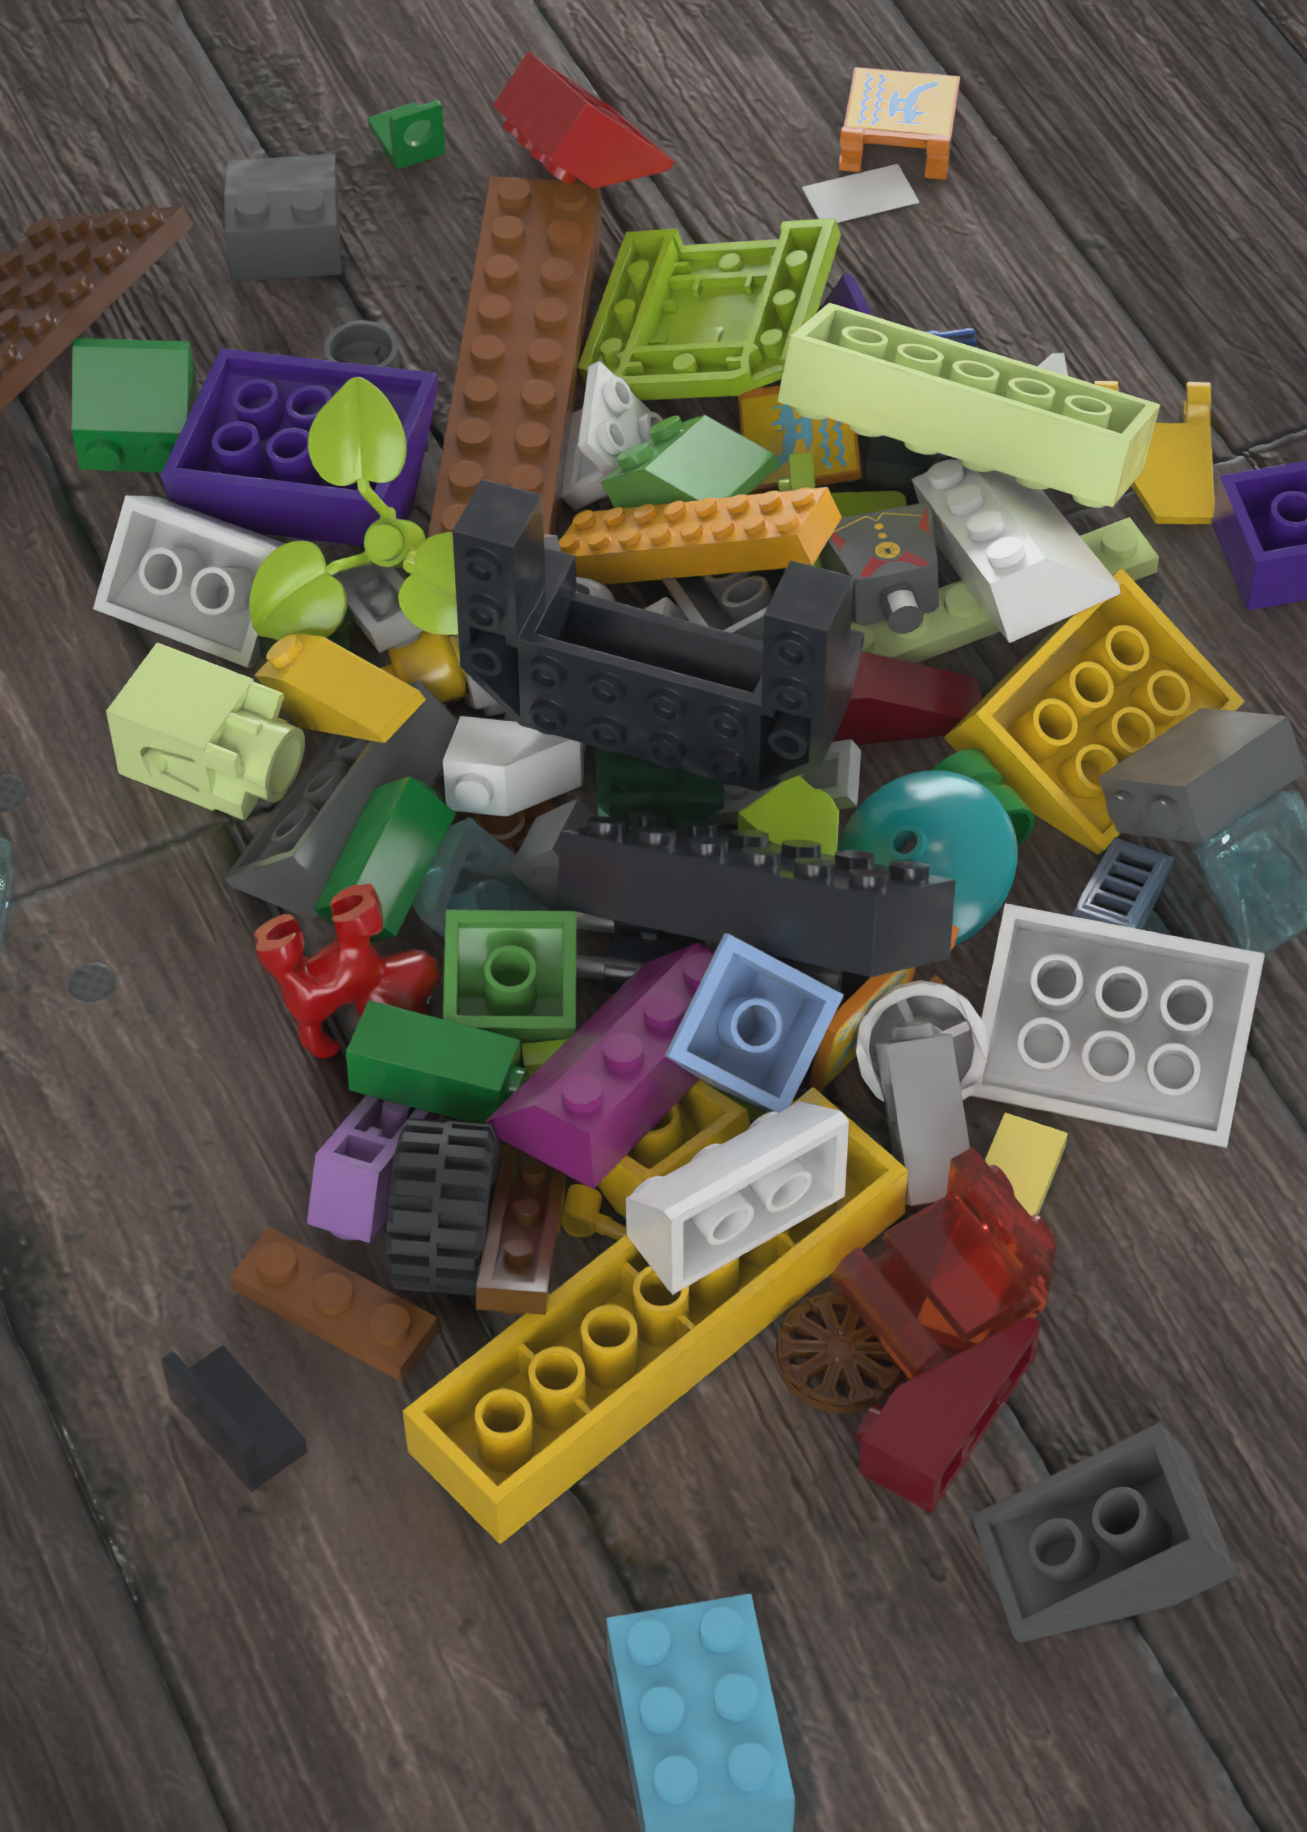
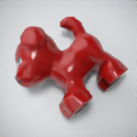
[254,884,443,1058]

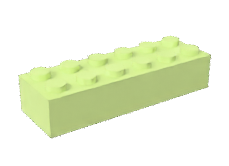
[777,303,1160,508]

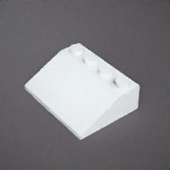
[970,903,1265,1148]

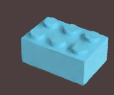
[606,1594,795,1832]

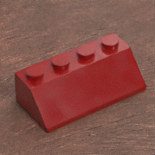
[493,51,675,189]

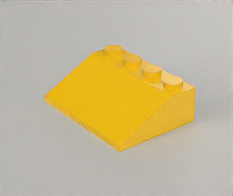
[944,567,1244,855]

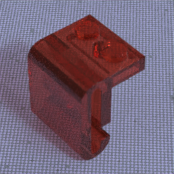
[832,1147,1057,1380]

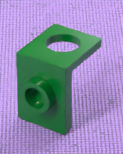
[368,100,446,170]

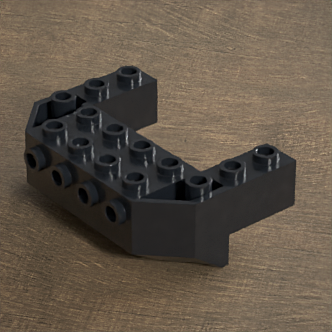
[452,479,865,792]

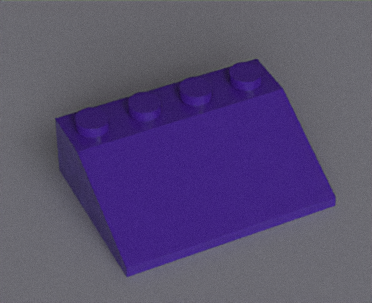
[161,348,439,547]

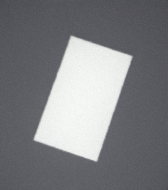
[802,164,920,223]

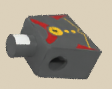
[820,502,939,634]

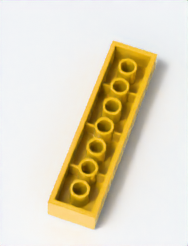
[403,1087,908,1544]

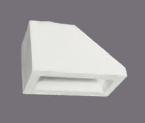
[443,716,584,817]

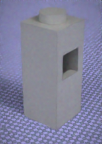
[875,1022,977,1206]

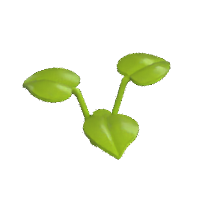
[249,377,458,640]

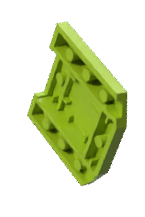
[578,218,841,400]

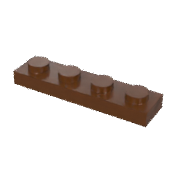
[476,1142,569,1315]

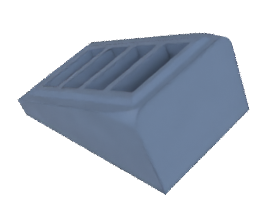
[1073,838,1174,930]

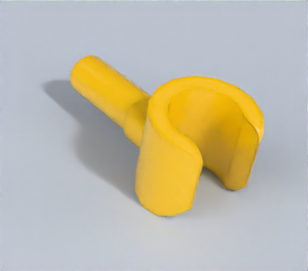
[561,1184,627,1241]

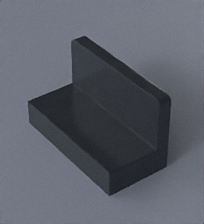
[161,1345,308,1492]

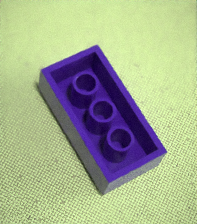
[1212,461,1307,610]

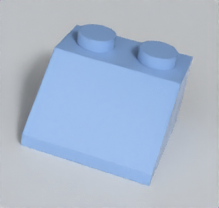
[665,933,843,1113]

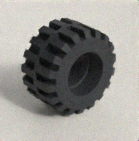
[386,1118,499,1296]

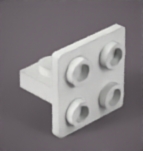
[561,361,663,511]

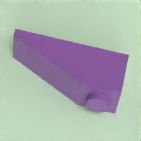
[307,1095,440,1243]

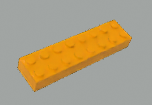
[559,487,842,585]

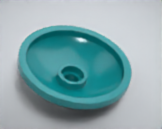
[837,770,1018,946]

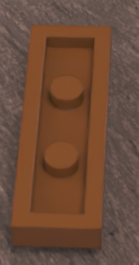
[230,1227,439,1383]

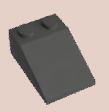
[224,154,342,282]
[971,1422,1238,1643]

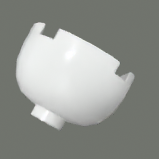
[855,980,989,1102]

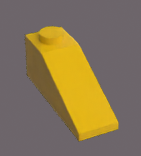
[255,633,426,743]

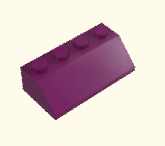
[484,943,715,1189]

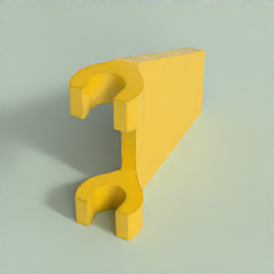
[1094,381,1215,525]

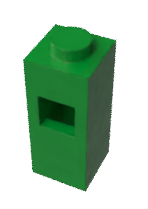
[313,776,456,943]
[346,1000,529,1124]

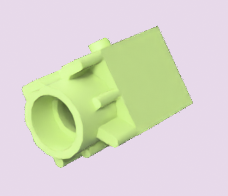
[106,642,305,820]

